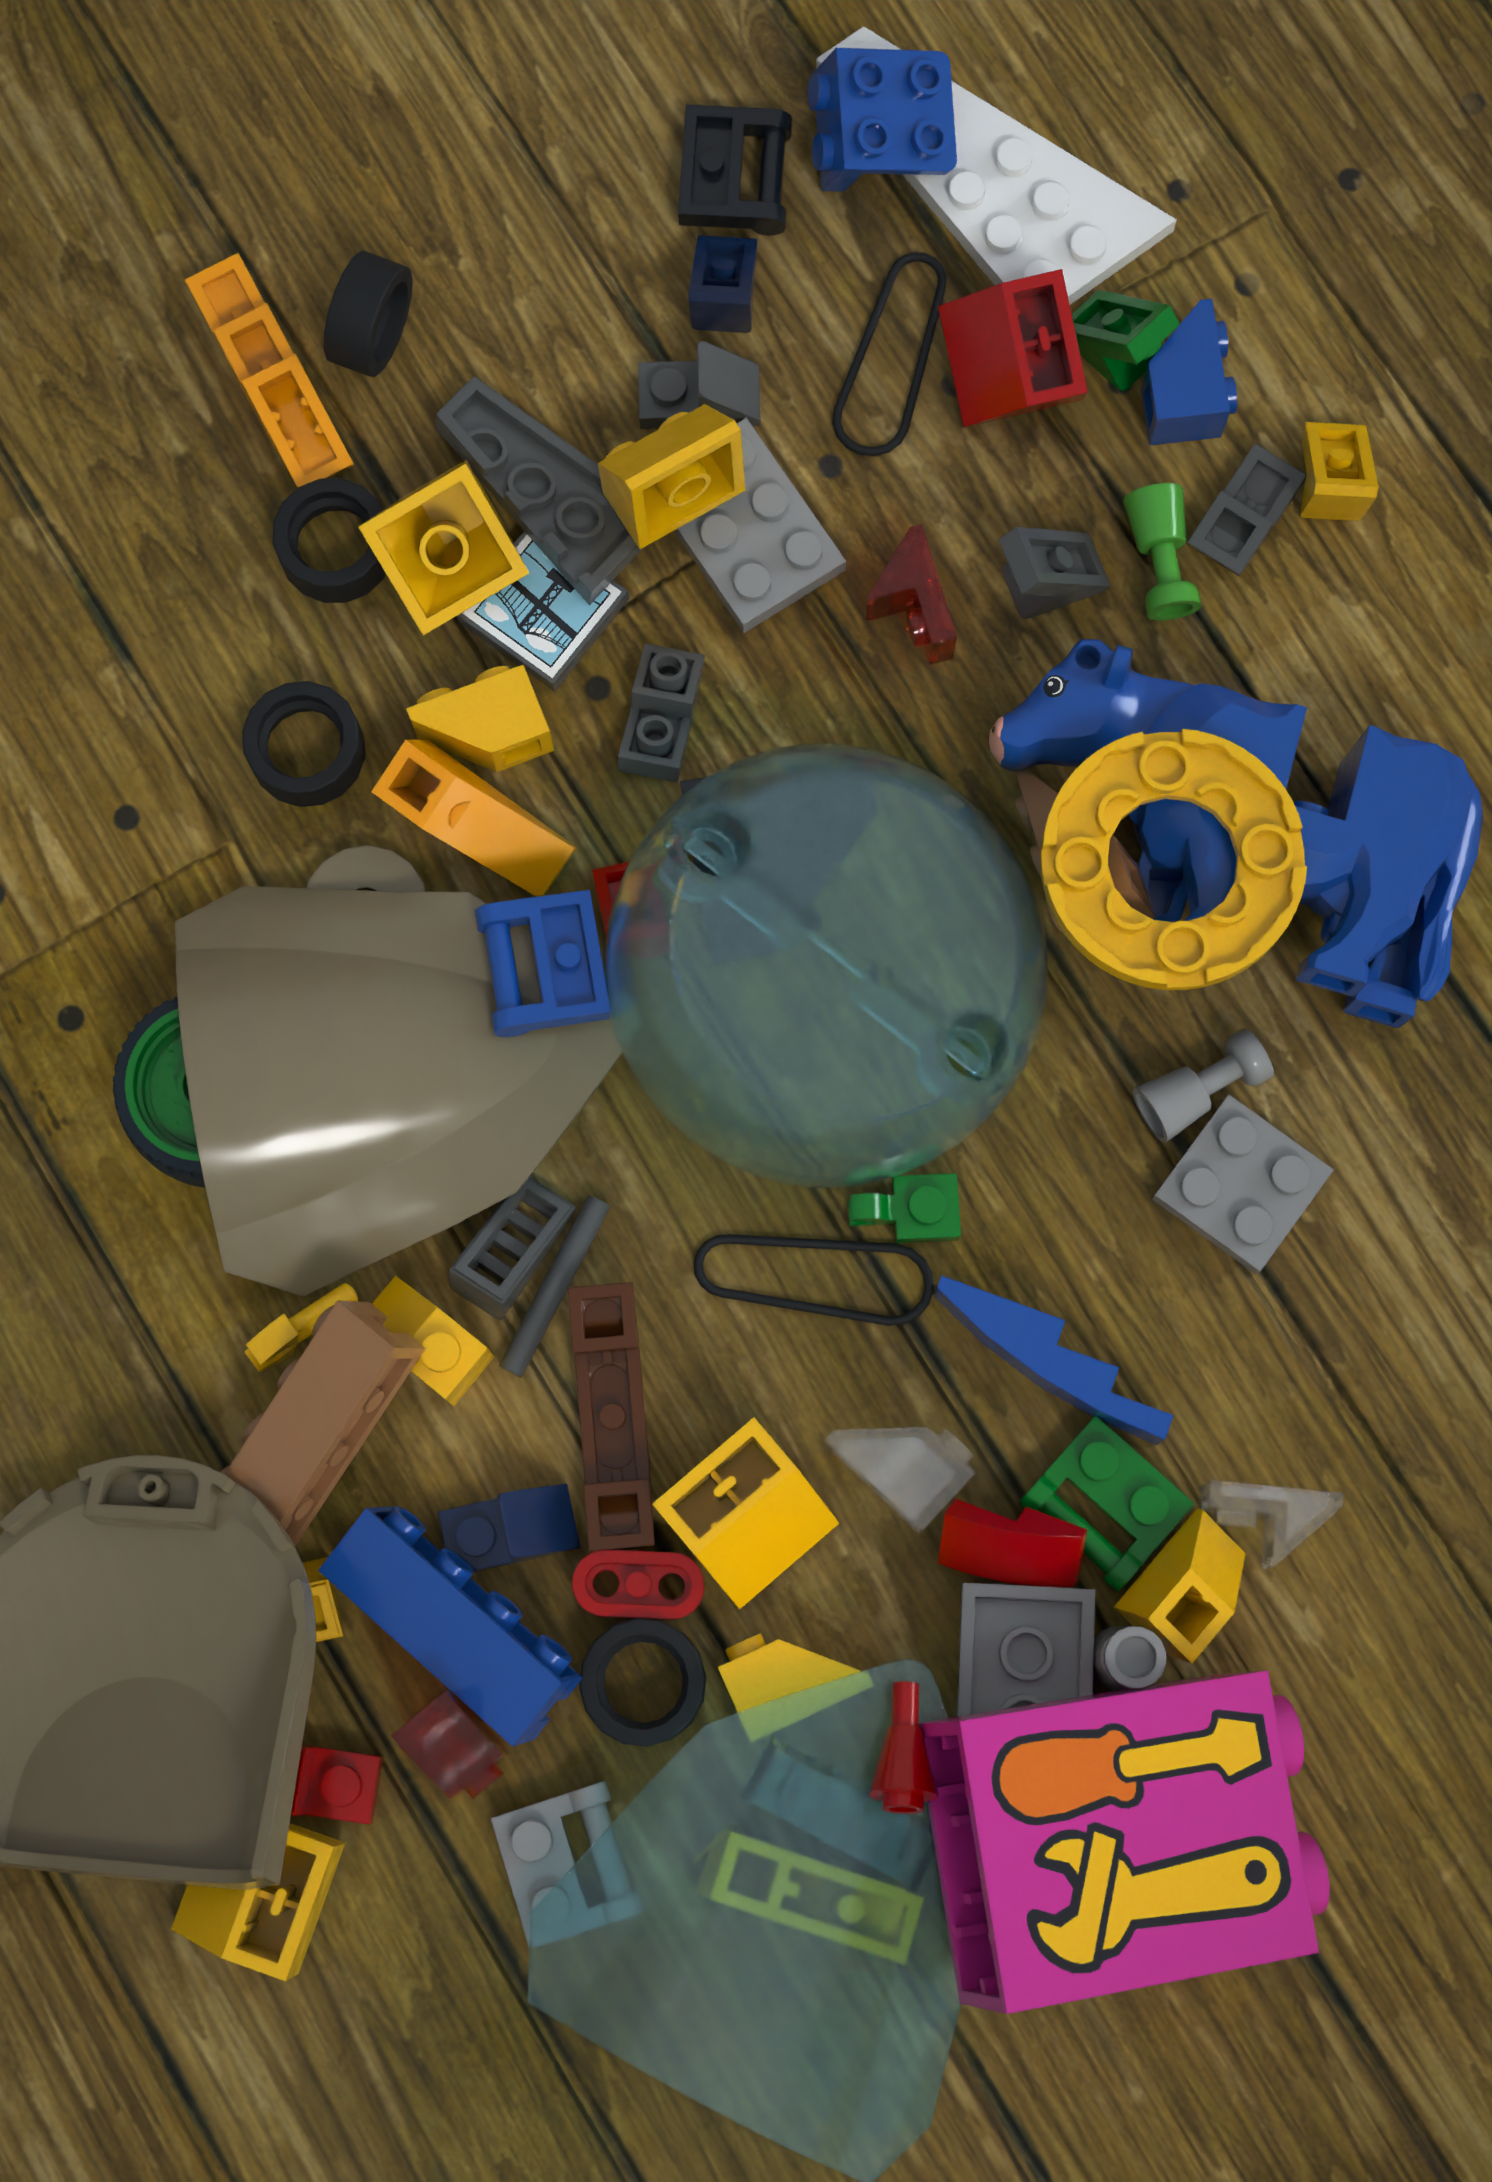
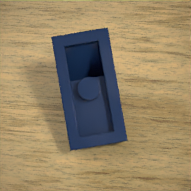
[689,235,757,333]
[438,1483,581,1573]

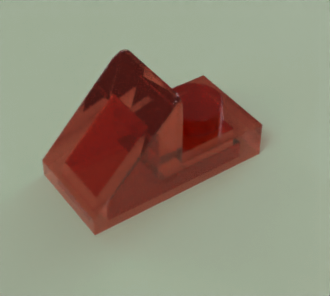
[865,524,957,665]

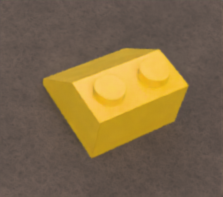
[598,404,746,549]

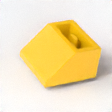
[652,1417,840,1610]
[171,1823,345,1981]

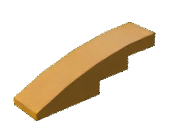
[185,253,354,488]

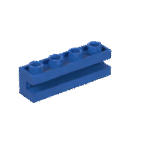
[318,1505,583,1747]

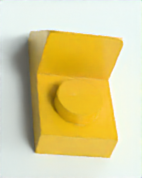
[1300,422,1379,521]

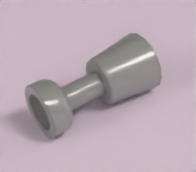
[1132,1028,1274,1143]
[1093,1626,1166,1691]

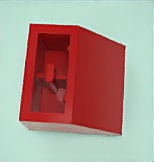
[938,269,1088,428]

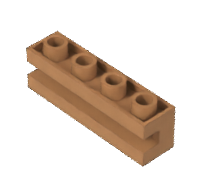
[220,1301,426,1546]

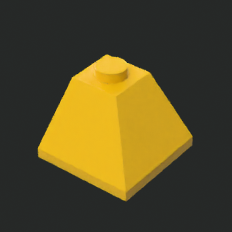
[358,459,529,635]

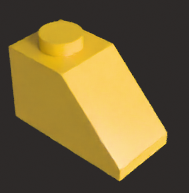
[372,1275,495,1407]
[718,1633,873,1742]

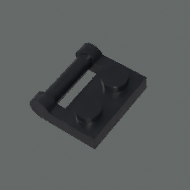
[678,104,793,236]

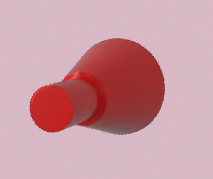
[869,1681,938,1814]

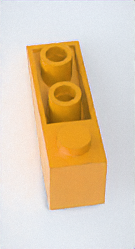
[371,740,577,897]

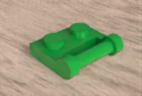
[1018,1415,1195,1592]

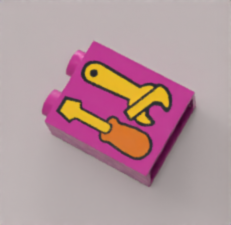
[919,1670,1330,2014]

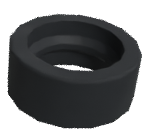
[323,250,413,377]
[272,478,386,603]
[242,681,365,807]
[579,1618,707,1747]

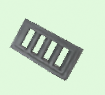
[449,1178,576,1320]

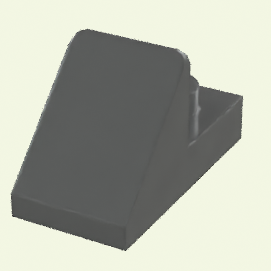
[638,341,760,429]
[998,527,1111,619]

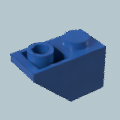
[1141,299,1237,446]

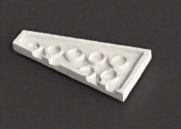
[816,26,1177,305]

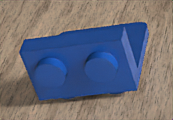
[808,48,957,192]

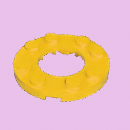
[1040,729,1307,990]

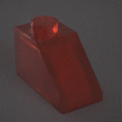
[391,1691,509,1800]

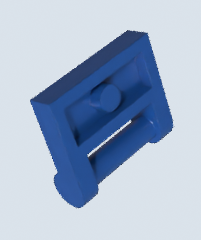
[474,890,611,1037]

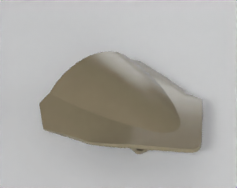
[175,886,638,1297]

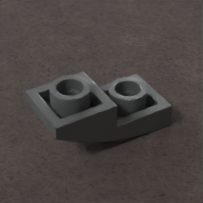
[617,643,705,782]

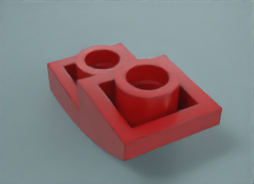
[938,1498,1088,1588]

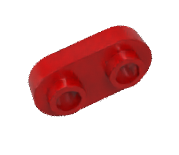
[572,1550,705,1620]

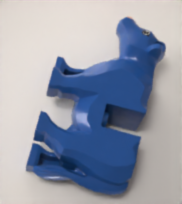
[989,639,1483,1028]

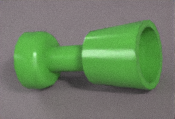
[1123,483,1202,621]

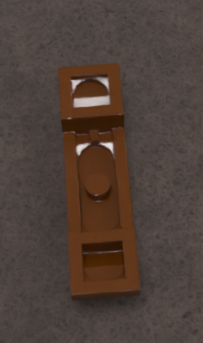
[567,1282,655,1551]

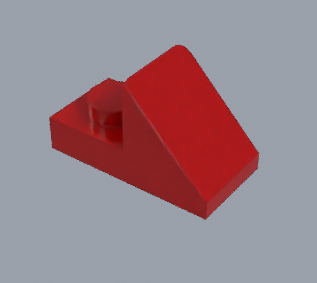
[291,1744,384,1825]

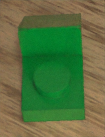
[1072,290,1180,391]

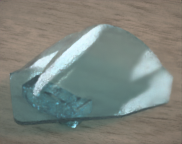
[528,1659,961,2182]

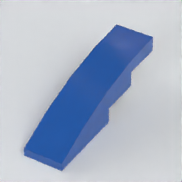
[934,1276,1173,1445]

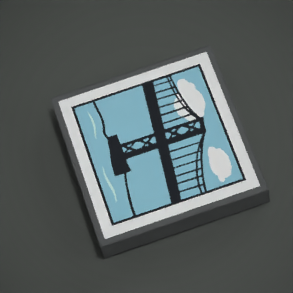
[457,531,629,691]

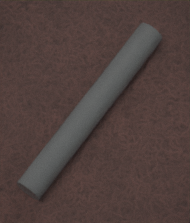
[499,1195,610,1378]

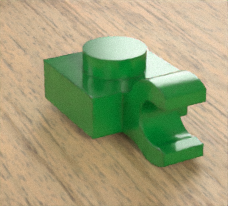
[848,1173,961,1243]

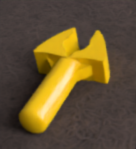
[244,1283,358,1372]

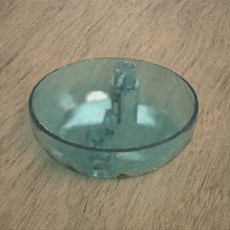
[604,743,1048,1188]

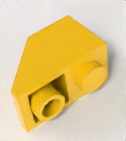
[406,665,555,772]
[1114,1508,1246,1664]

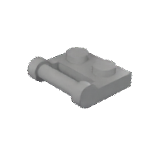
[491,1780,646,1951]

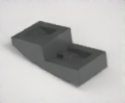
[1187,444,1306,576]

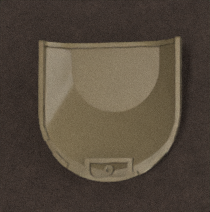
[0,1455,316,1890]

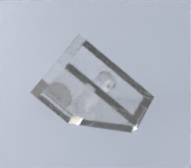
[824,1427,976,1534]

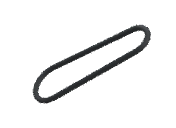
[832,252,947,456]
[694,1234,934,1326]

